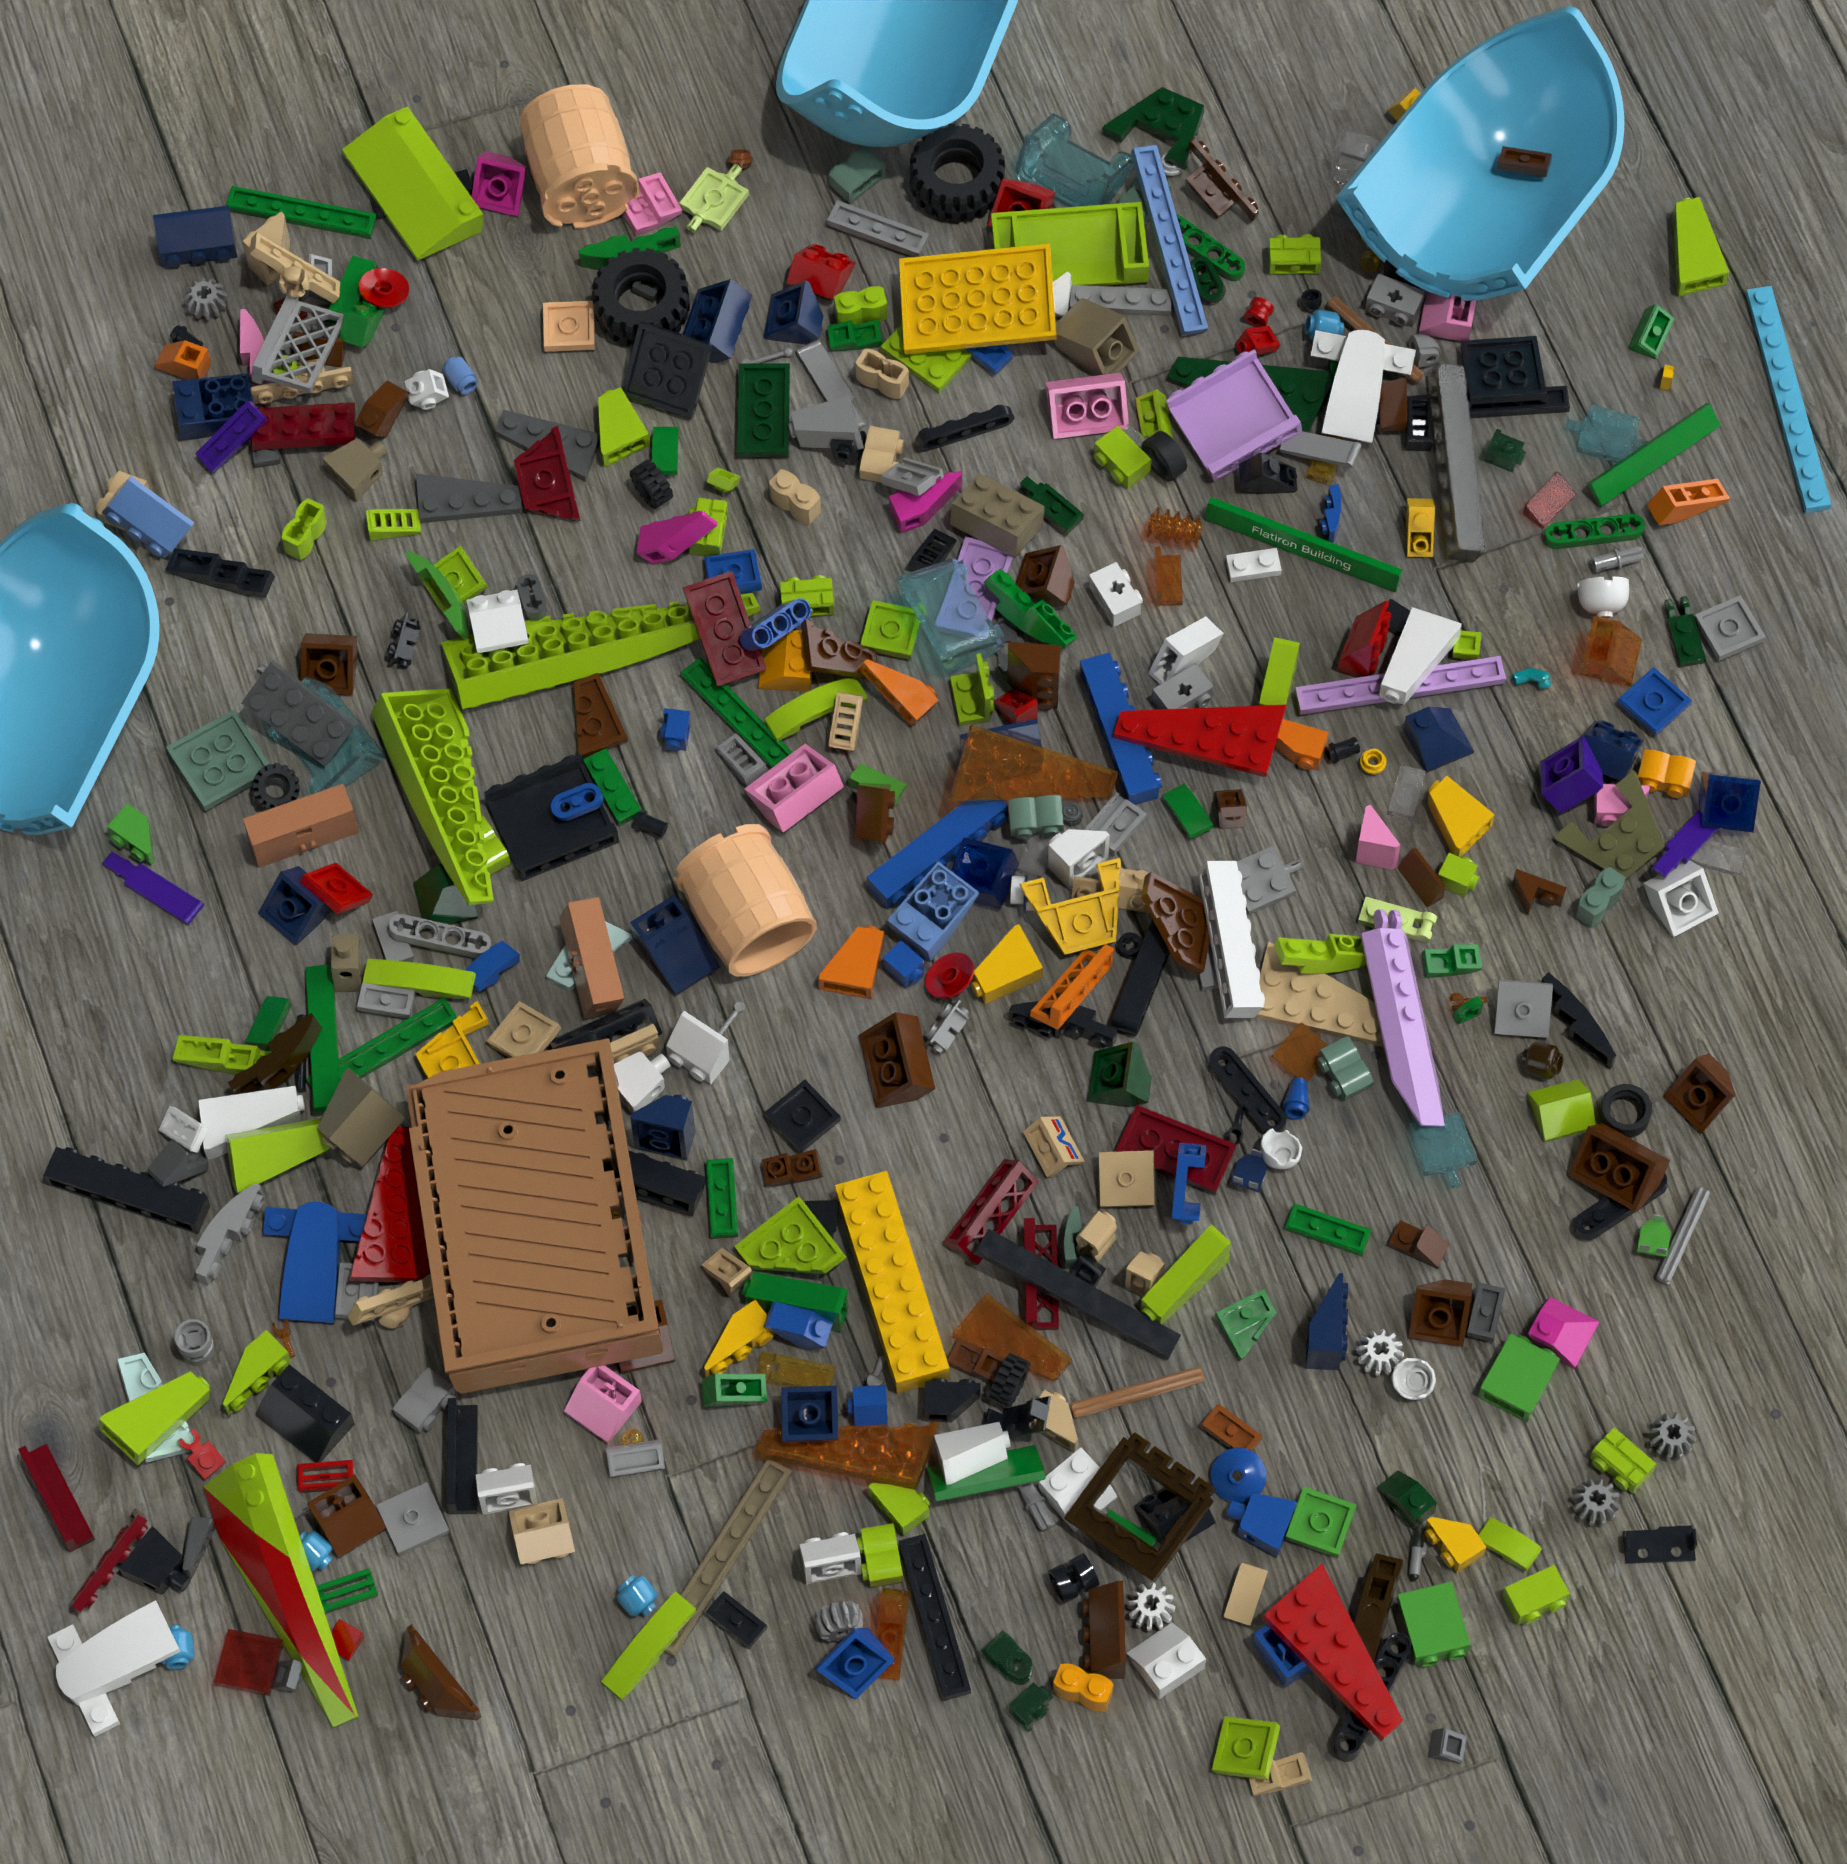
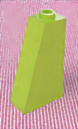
[1673,197,1729,297]
[225,1118,330,1193]
[1140,1224,1231,1325]
[98,1371,210,1465]

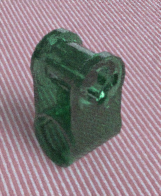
[981,1630,1033,1685]

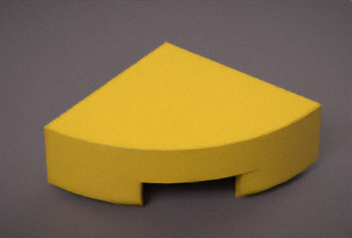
[1660,364,1674,391]

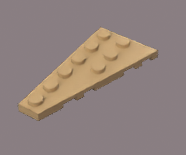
[1254,941,1384,1047]

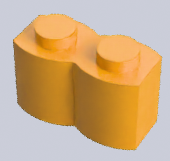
[1638,749,1696,798]
[1053,1663,1114,1712]

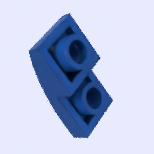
[1320,484,1341,543]
[465,940,520,992]

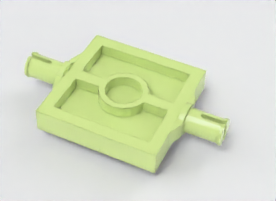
[679,164,749,233]

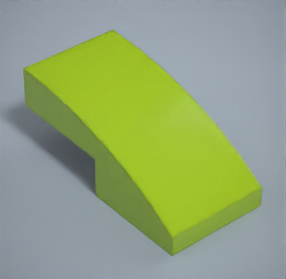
[1479,1517,1542,1571]

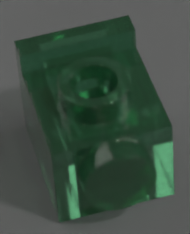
[1485,429,1527,473]
[1009,1682,1053,1733]

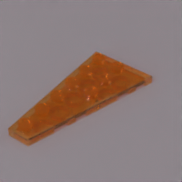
[949,725,1118,801]
[756,1422,940,1490]

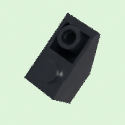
[1239,452,1298,494]
[924,1378,981,1423]

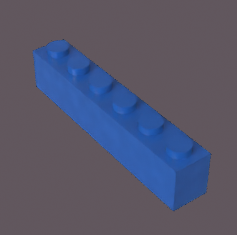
[1079,652,1162,805]
[866,784,1008,910]

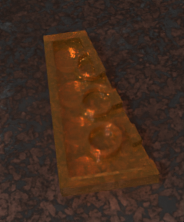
[952,1293,1072,1382]

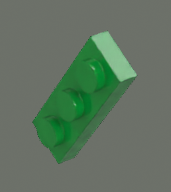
[583,748,642,826]

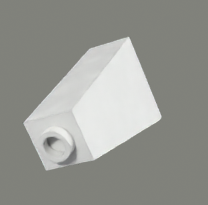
[1380,607,1462,705]
[199,1086,305,1160]

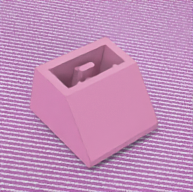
[1419,291,1476,341]
[564,1365,642,1444]

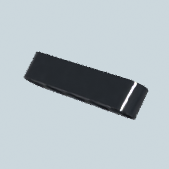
[1111,919,1170,1036]
[1334,1632,1411,1762]

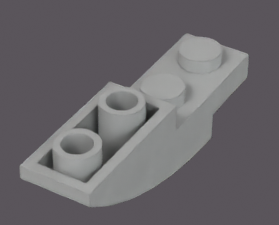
[195,1183,265,1286]

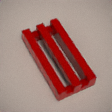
[297,1460,354,1493]

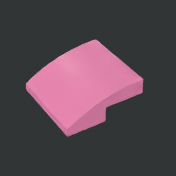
[623,172,682,236]

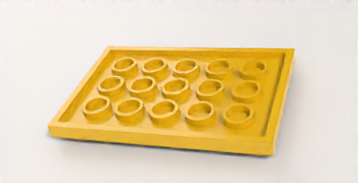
[899,244,1057,354]

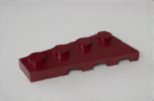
[70,1508,148,1613]

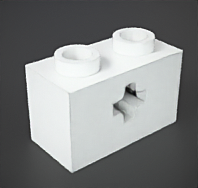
[1089,562,1143,627]

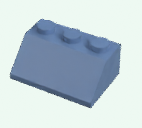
[102,476,194,558]

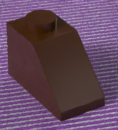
[355,380,410,438]

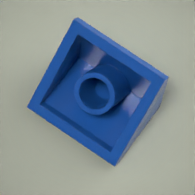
[815,1628,895,1699]

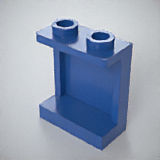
[1172,1143,1206,1224]

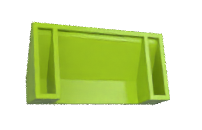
[342,106,484,261]
[991,202,1149,286]

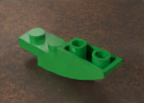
[578,226,681,270]
[984,569,1077,648]

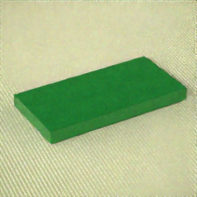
[927,1445,1046,1501]

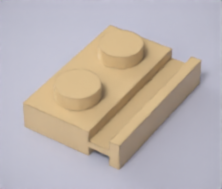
[610,1024,660,1064]

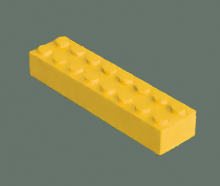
[835,1171,950,1394]

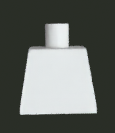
[614,1052,671,1114]

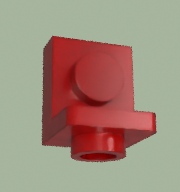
[1235,326,1281,354]

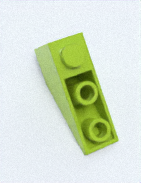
[223,1330,291,1415]

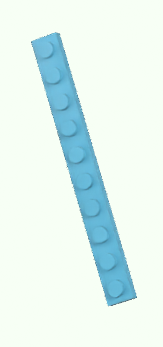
[1746,286,1831,513]

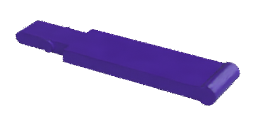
[1652,802,1729,878]
[102,851,204,925]

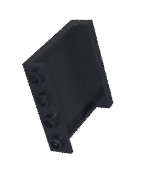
[484,753,619,881]

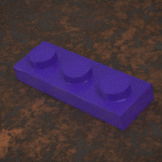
[195,401,268,473]

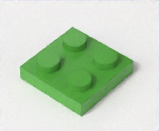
[1285,1487,1356,1558]

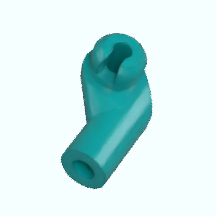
[1512,668,1552,689]

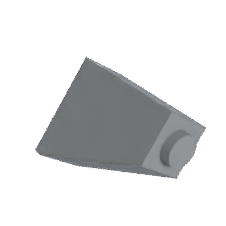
[789,395,864,449]

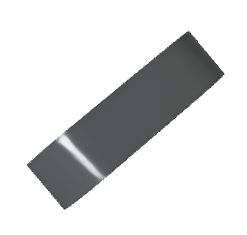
[517,574,547,621]

